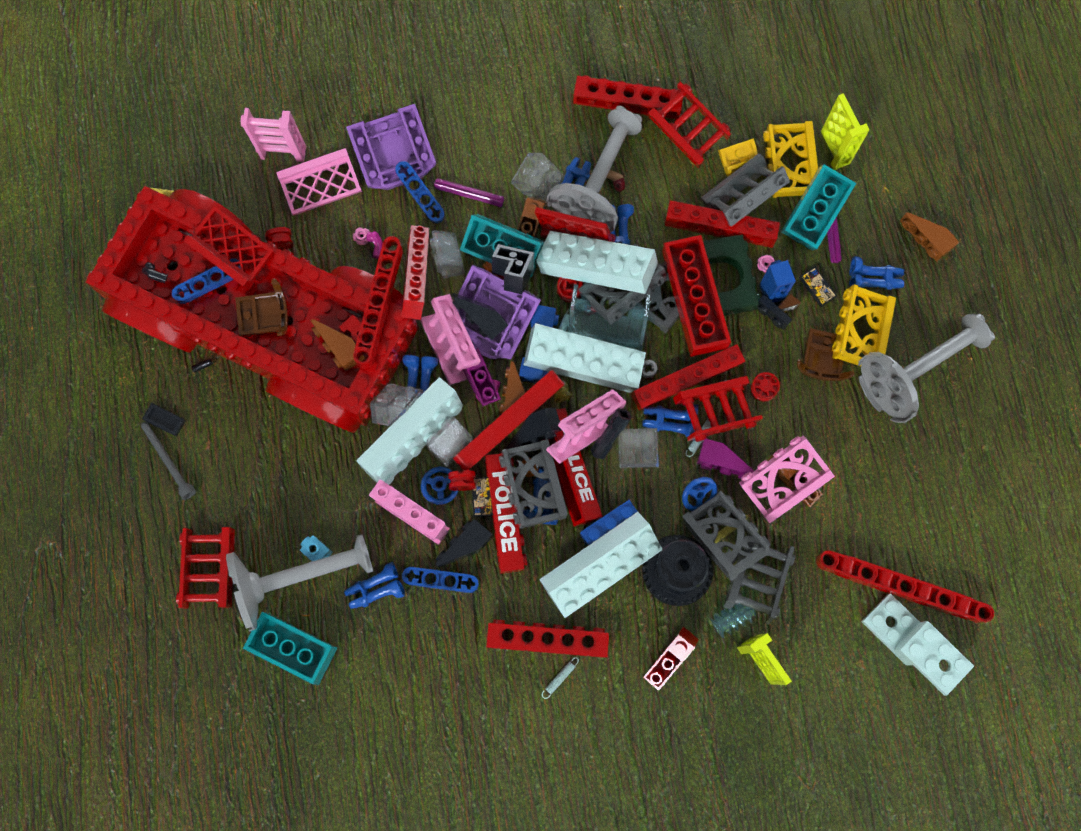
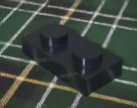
[756,295,792,330]

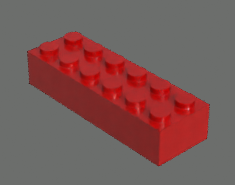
[662,235,731,357]

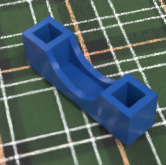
[519,305,559,384]

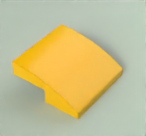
[718,138,758,177]

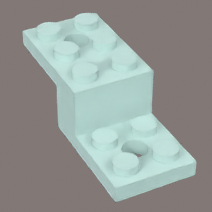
[861,593,974,696]

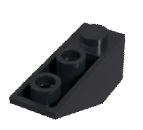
[451,293,508,340]
[506,408,562,449]
[436,519,493,568]

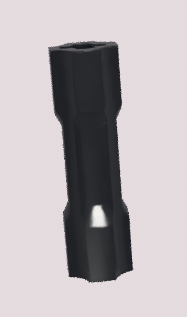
[590,408,632,460]

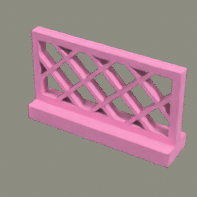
[276,148,362,216]

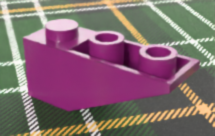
[463,348,500,406]
[696,439,754,479]

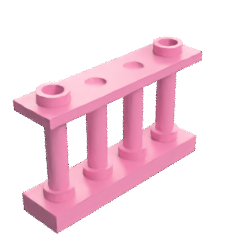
[241,108,306,163]
[420,294,481,385]
[546,389,626,464]

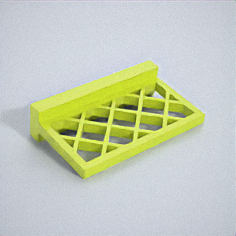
[821,93,870,170]
[737,633,792,685]

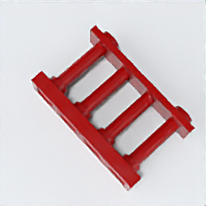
[648,81,731,168]
[673,376,763,442]
[176,527,235,609]

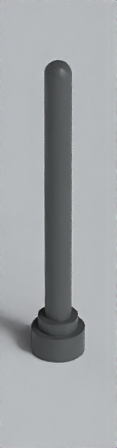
[141,422,196,500]

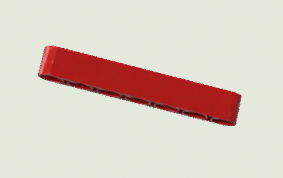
[353,236,403,369]
[452,370,565,470]

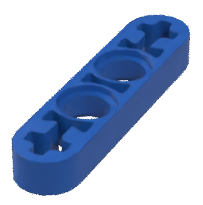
[395,161,444,224]
[172,258,241,304]
[402,567,479,593]

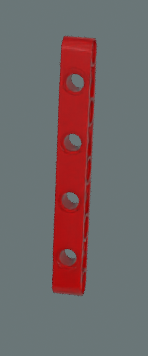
[816,550,994,623]

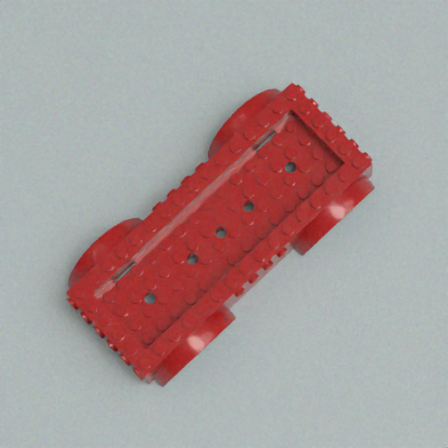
[86,186,419,433]

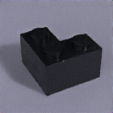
[492,244,534,294]

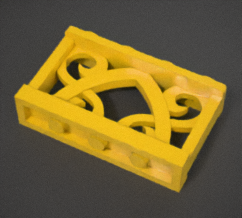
[763,121,818,198]
[832,284,896,366]

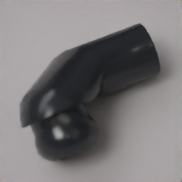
[142,262,168,284]

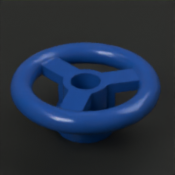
[421,467,458,505]
[682,477,717,511]

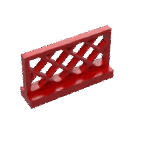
[184,206,275,290]
[535,207,616,242]

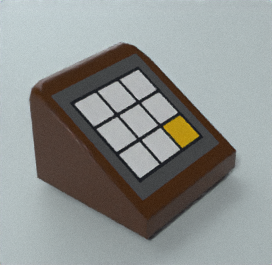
[778,294,801,313]

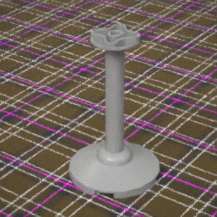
[547,106,642,233]
[858,314,995,423]
[226,534,373,631]

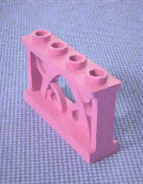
[739,436,835,523]
[369,480,450,545]

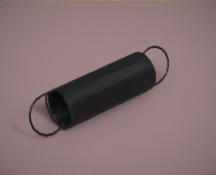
[187,358,217,373]

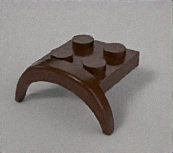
[235,279,288,337]
[797,328,854,381]

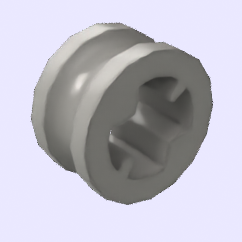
[641,360,657,378]

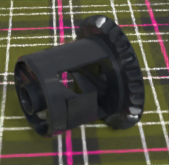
[642,535,713,606]

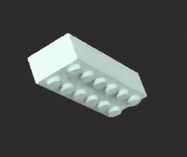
[536,231,658,294]
[523,323,646,393]
[356,377,463,485]
[540,512,662,618]

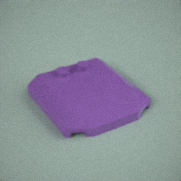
[346,104,436,190]
[456,265,541,359]

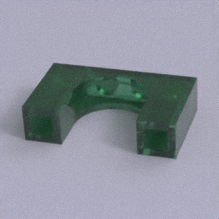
[703,234,760,316]

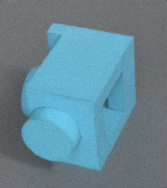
[300,536,333,561]

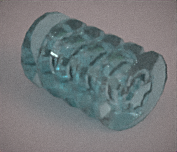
[710,604,756,639]

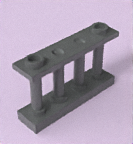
[701,153,790,227]
[723,534,795,625]

